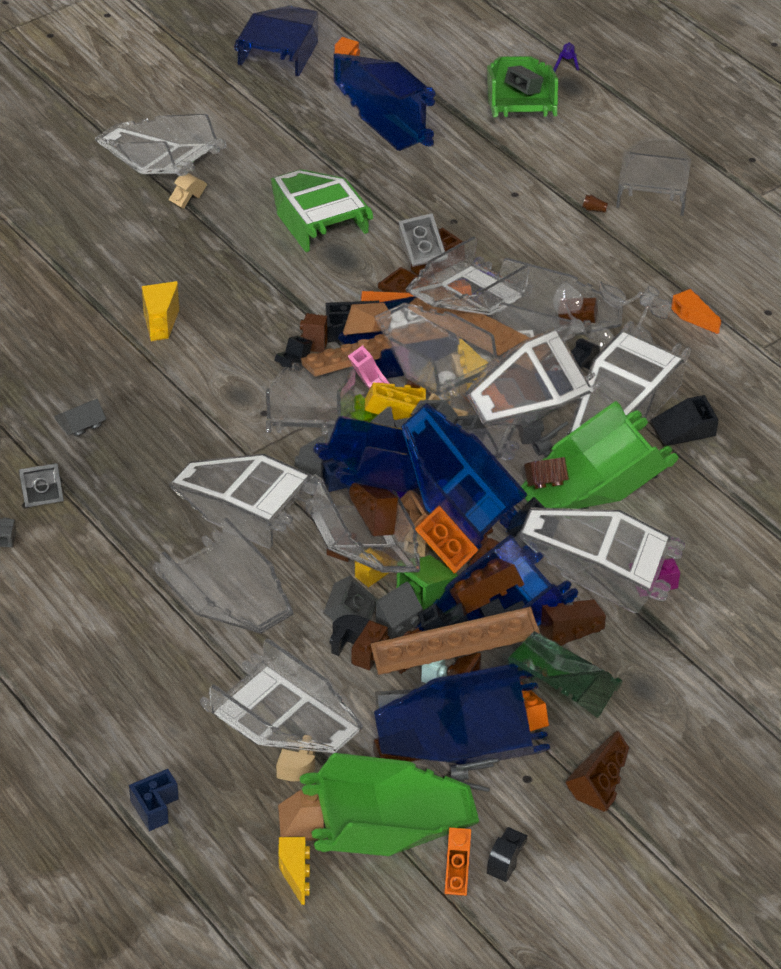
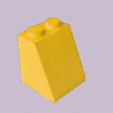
[142,281,179,341]

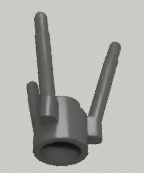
[532,421,568,457]
[451,758,499,792]

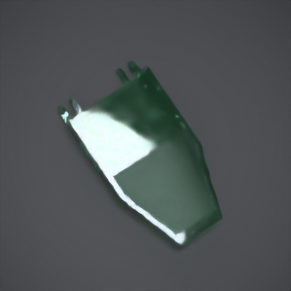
[507,631,623,718]

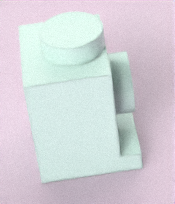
[421,659,448,688]

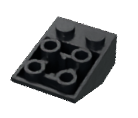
[650,395,719,446]

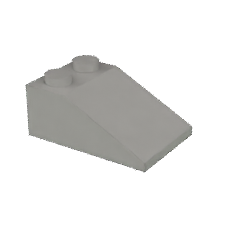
[399,213,447,267]

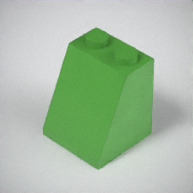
[397,555,459,610]

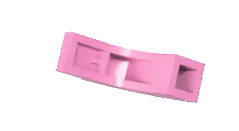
[348,345,390,390]

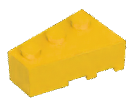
[365,382,426,420]

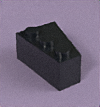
[325,300,379,343]

